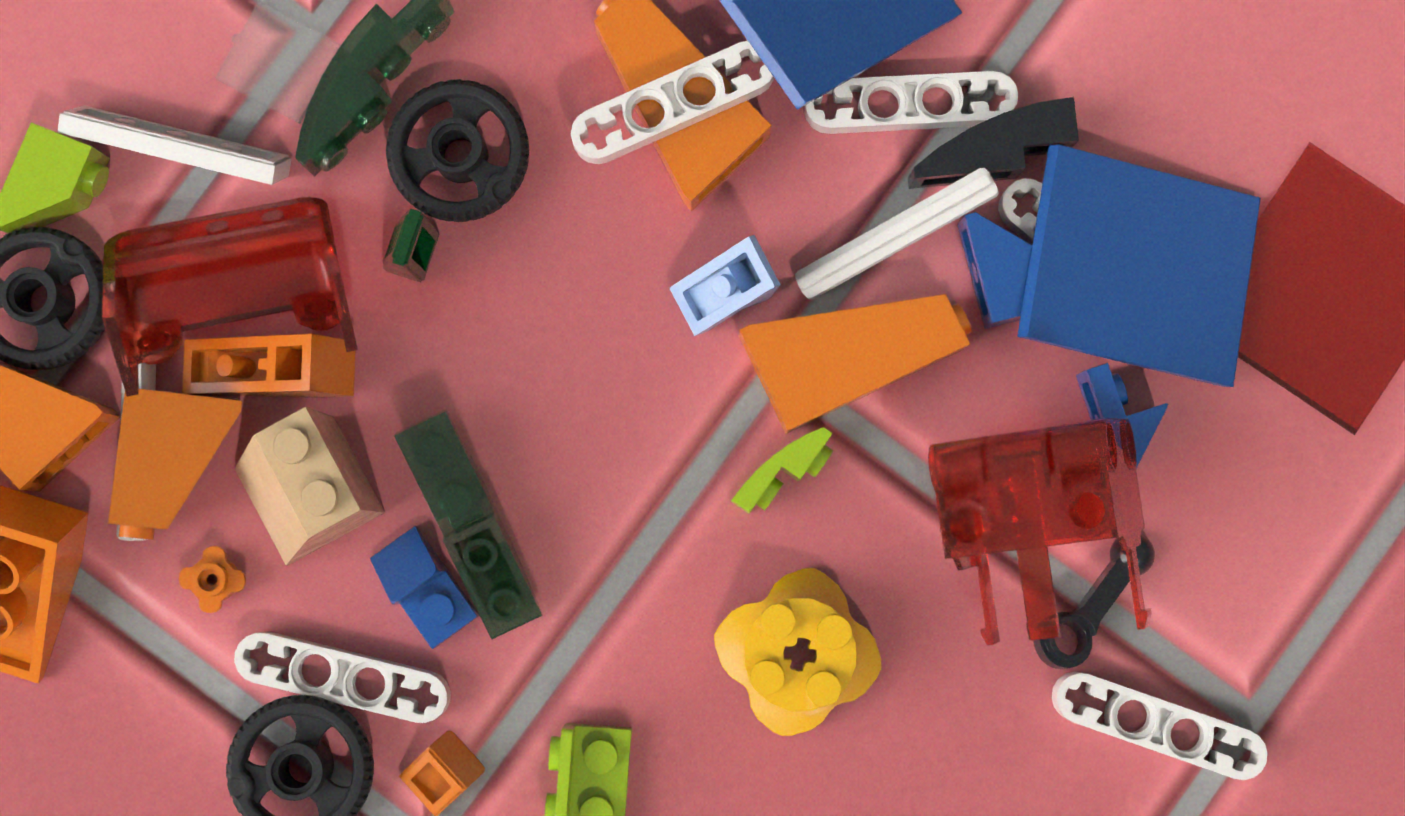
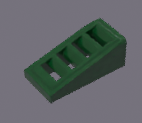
[383,208,440,283]

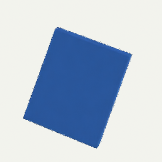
[719,0,962,110]
[1017,144,1261,387]

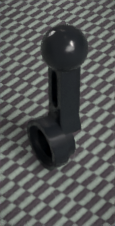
[1034,532,1155,669]

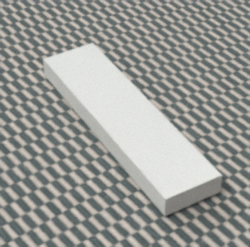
[58,105,292,185]

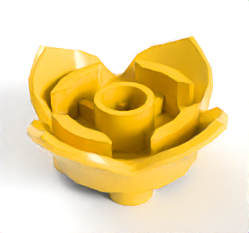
[714,568,882,736]

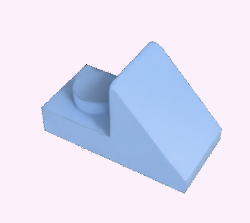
[669,235,781,336]

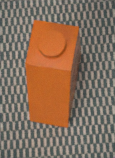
[0,362,121,492]
[108,387,242,540]

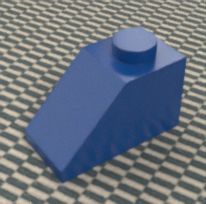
[957,212,1032,329]

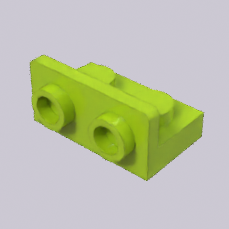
[544,723,632,816]

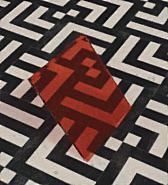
[1238,142,1405,435]

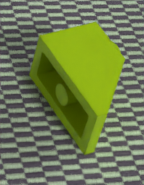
[0,122,110,234]

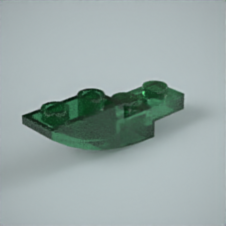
[295,0,454,177]
[394,409,543,640]

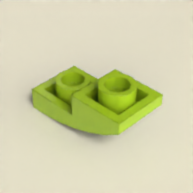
[731,427,834,514]

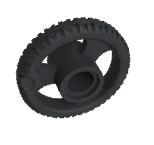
[386,79,529,222]
[0,227,112,370]
[226,695,374,816]

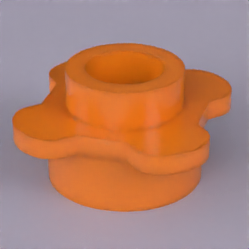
[178,546,246,613]

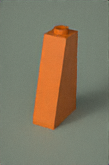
[594,0,772,211]
[738,294,972,434]

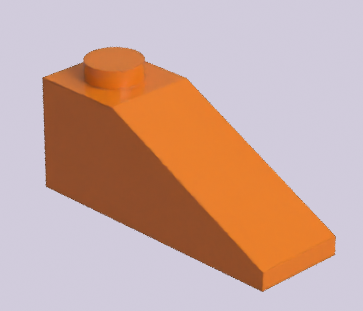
[182,334,356,397]

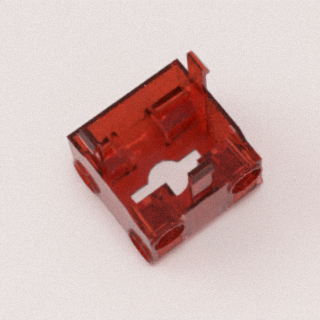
[928,418,1152,645]

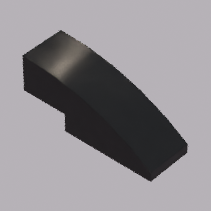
[908,97,1079,189]

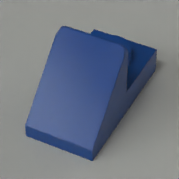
[1076,363,1168,479]
[370,526,480,649]

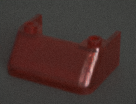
[102,197,358,397]

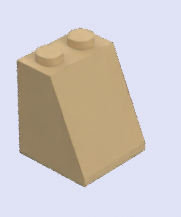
[235,407,385,566]

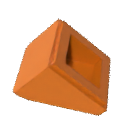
[399,730,485,816]

